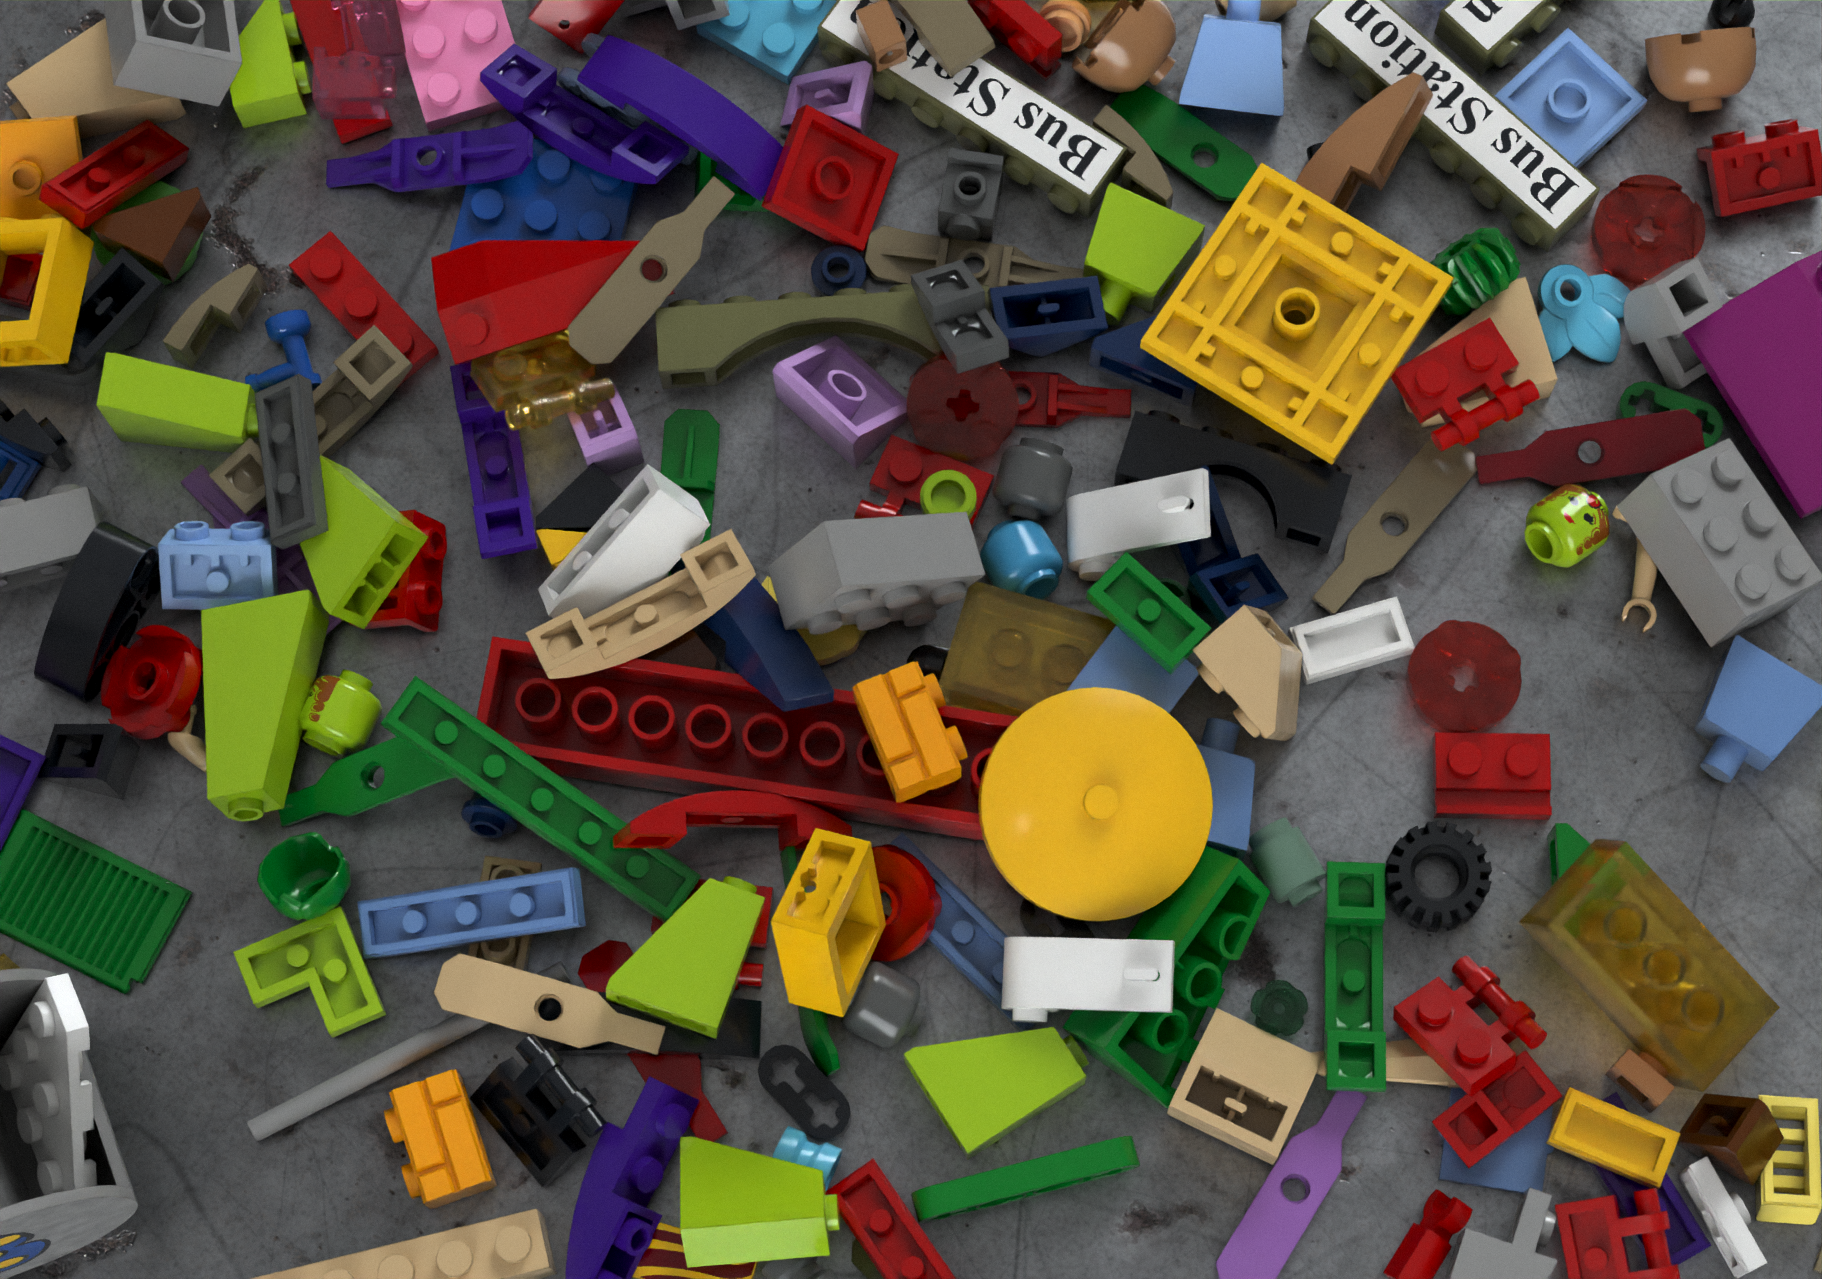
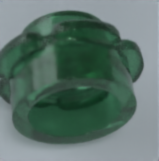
[1250,980,1308,1036]

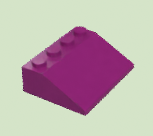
[1682,250,1822,519]

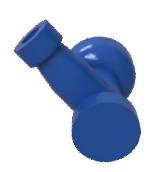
[245,310,322,393]

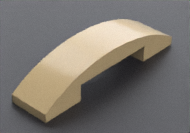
[526,529,756,679]

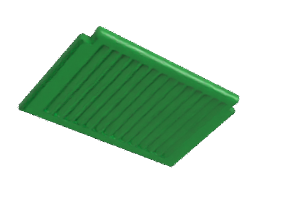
[0,809,193,994]

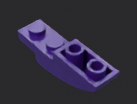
[565,1076,700,1279]

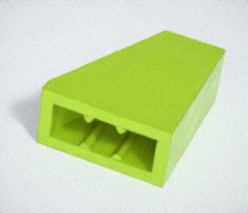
[96,352,259,453]
[300,455,428,629]
[606,876,765,1039]
[904,1027,1089,1160]
[680,1136,840,1268]

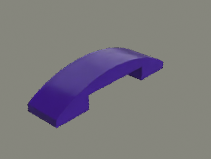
[577,35,783,202]
[480,44,689,184]
[450,356,538,559]

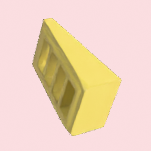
[1755,1095,1822,1225]

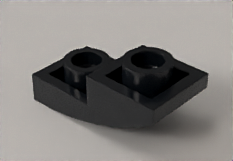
[0,399,71,472]

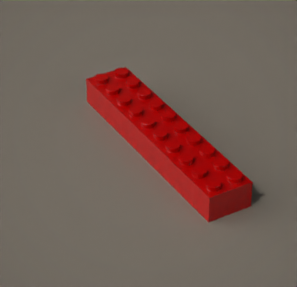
[476,636,1018,841]

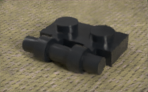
[469,1034,608,1187]

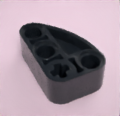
[34,521,161,704]

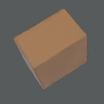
[856,0,907,72]

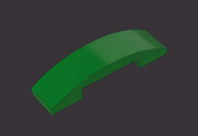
[1323,861,1386,1092]

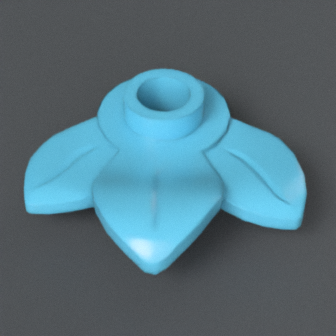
[1538,264,1631,363]

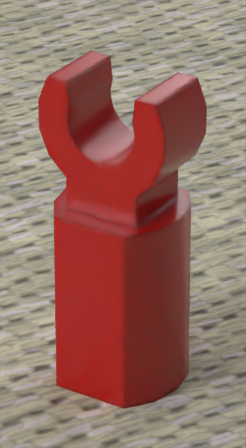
[1383,1189,1473,1279]

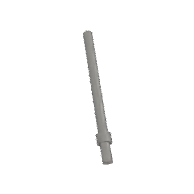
[247,961,571,1142]

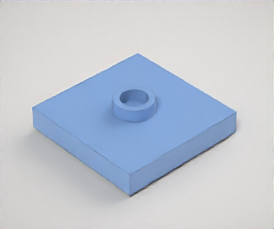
[1495,28,1647,169]

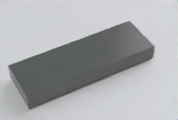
[254,374,329,550]

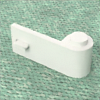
[1066,468,1211,581]
[1001,937,1175,1023]

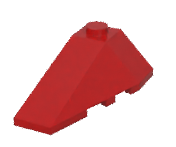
[431,240,676,365]

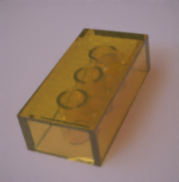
[939,581,1188,717]
[1519,838,1780,1092]

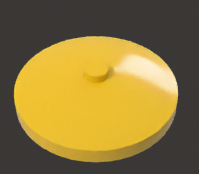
[978,687,1213,922]

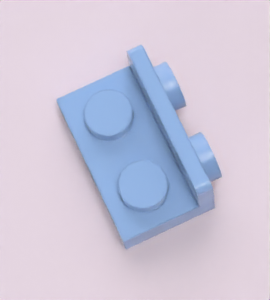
[158,521,278,610]

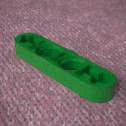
[911,1136,1140,1223]

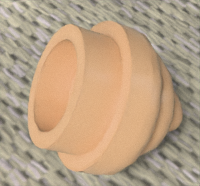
[1039,0,1091,52]

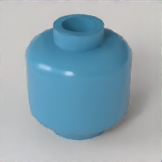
[980,520,1063,605]

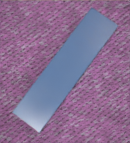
[881,832,1038,1032]
[357,867,586,959]

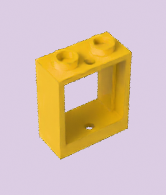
[0,214,94,367]
[771,828,886,1017]

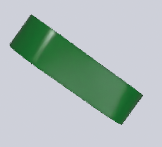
[1615,381,1723,449]

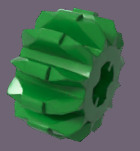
[1429,228,1521,315]

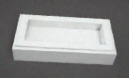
[1288,596,1415,685]

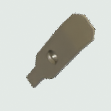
[568,176,735,364]
[863,225,1084,288]
[1312,438,1477,615]

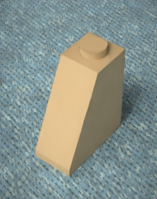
[6,18,186,139]
[1403,277,1558,429]

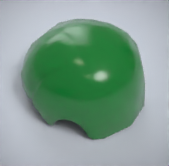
[257,832,351,920]

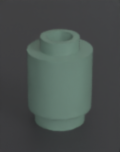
[1249,817,1327,907]

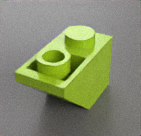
[229,0,312,128]

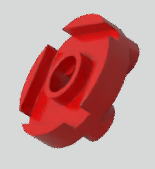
[101,625,203,740]
[871,844,942,962]

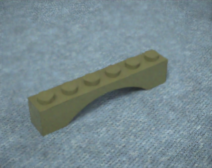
[655,284,994,389]

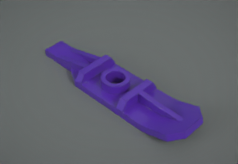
[326,121,533,193]

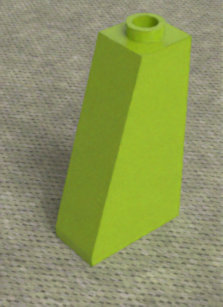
[201,589,329,821]

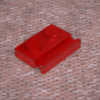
[968,0,1063,81]
[1432,732,1552,820]

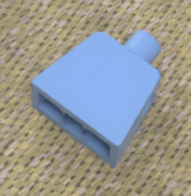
[1179,0,1284,116]

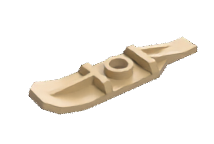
[434,953,666,1055]

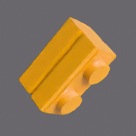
[852,661,968,803]
[384,1069,497,1209]

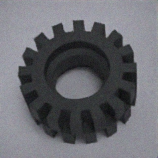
[1385,821,1492,932]

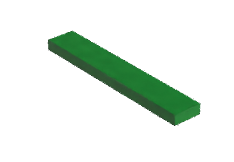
[381,676,701,923]

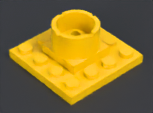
[1140,162,1454,465]

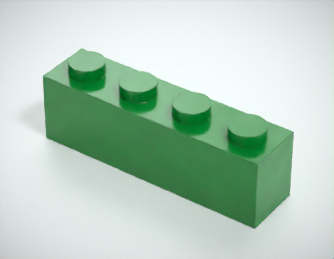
[1062,846,1271,1109]

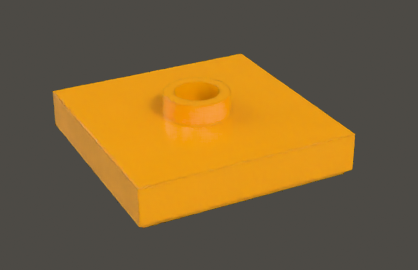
[0,115,91,228]

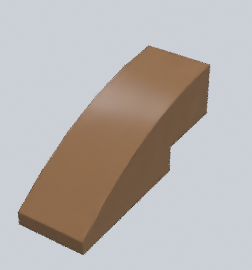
[1295,72,1433,213]

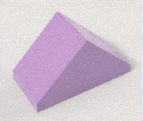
[780,61,874,135]
[563,384,645,476]

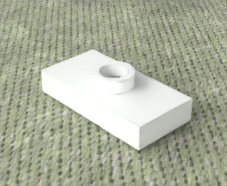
[1678,1156,1767,1278]

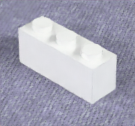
[538,464,710,619]

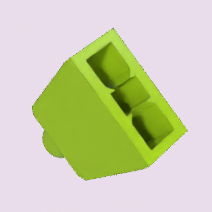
[1083,182,1205,325]

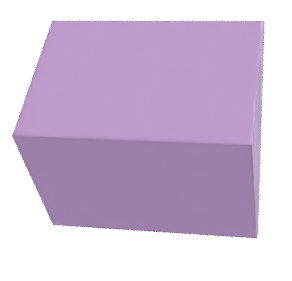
[772,335,913,469]

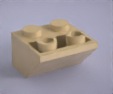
[1192,605,1302,741]
[1167,1008,1323,1165]

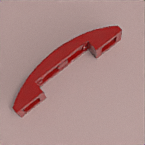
[613,790,852,851]

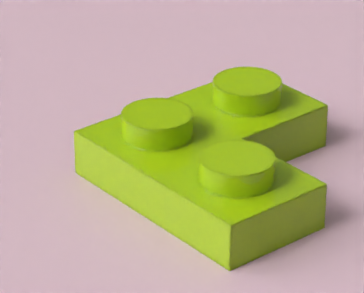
[233,906,386,1038]

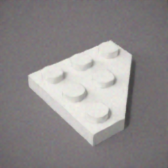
[0,973,97,1195]

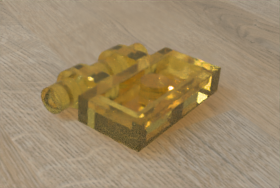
[470,330,615,431]

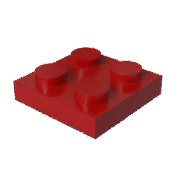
[761,104,899,253]

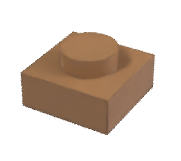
[1605,1048,1675,1113]

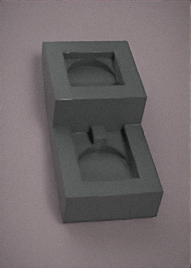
[911,260,1009,374]

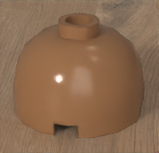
[1072,0,1176,93]
[1645,27,1757,113]

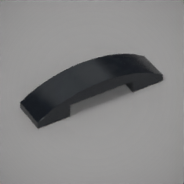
[528,992,762,1060]

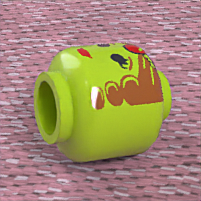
[1524,484,1610,568]
[299,669,382,758]

